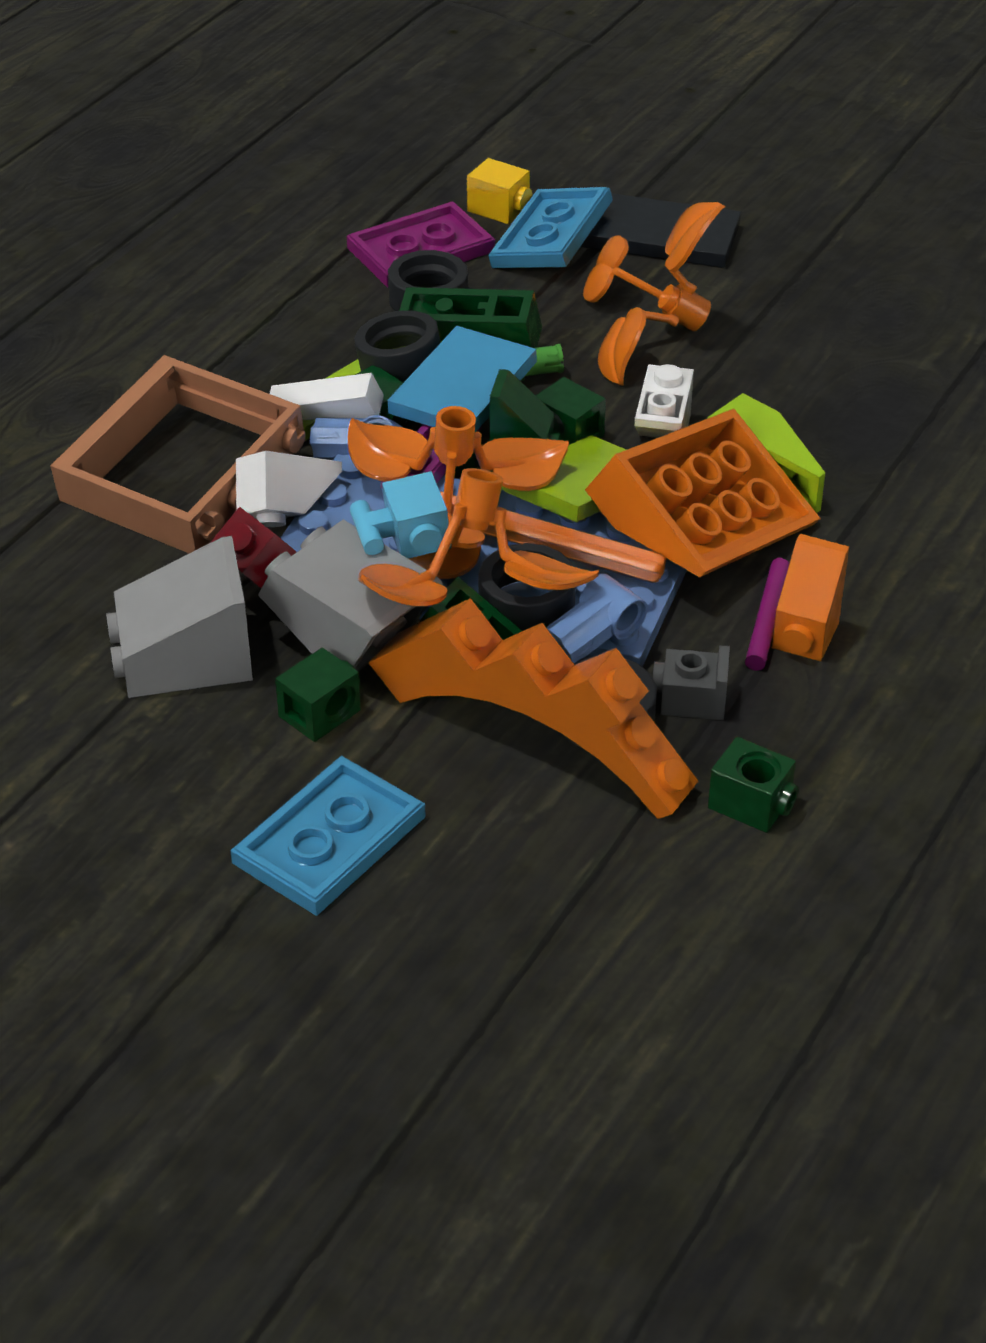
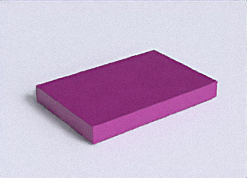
[346,201,495,287]

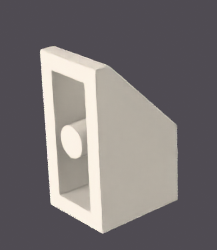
[236,451,342,527]

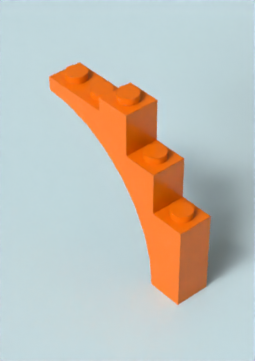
[368,598,698,819]

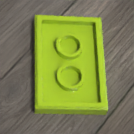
[501,435,627,523]

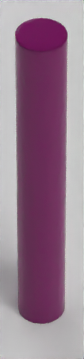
[745,558,790,671]

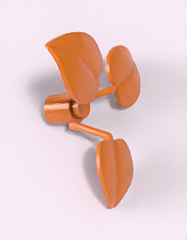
[583,202,726,386]
[348,406,569,579]
[358,468,599,606]

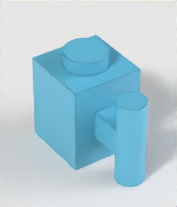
[350,471,451,559]

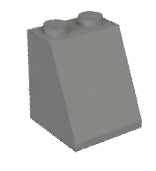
[258,519,443,671]
[106,536,253,698]

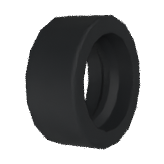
[388,250,468,311]
[354,310,441,383]
[478,543,576,631]

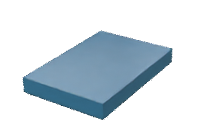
[488,187,613,268]
[387,326,537,432]
[230,755,426,916]

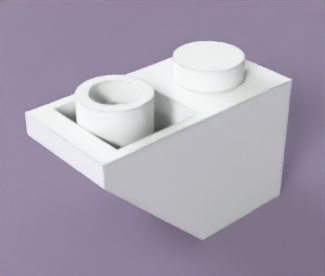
[634,364,694,438]

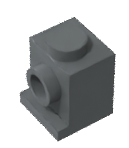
[653,645,730,720]

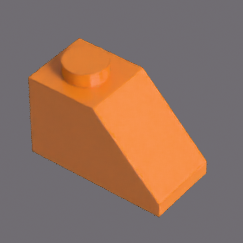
[772,534,849,661]

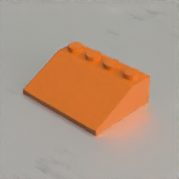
[585,409,821,577]

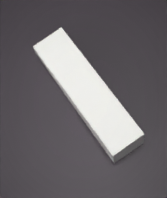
[269,373,384,420]

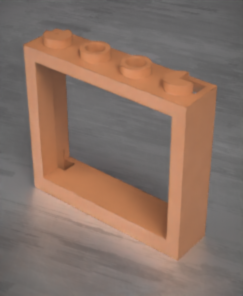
[50,355,306,553]

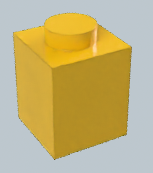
[467,158,532,225]

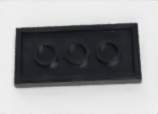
[580,193,741,268]

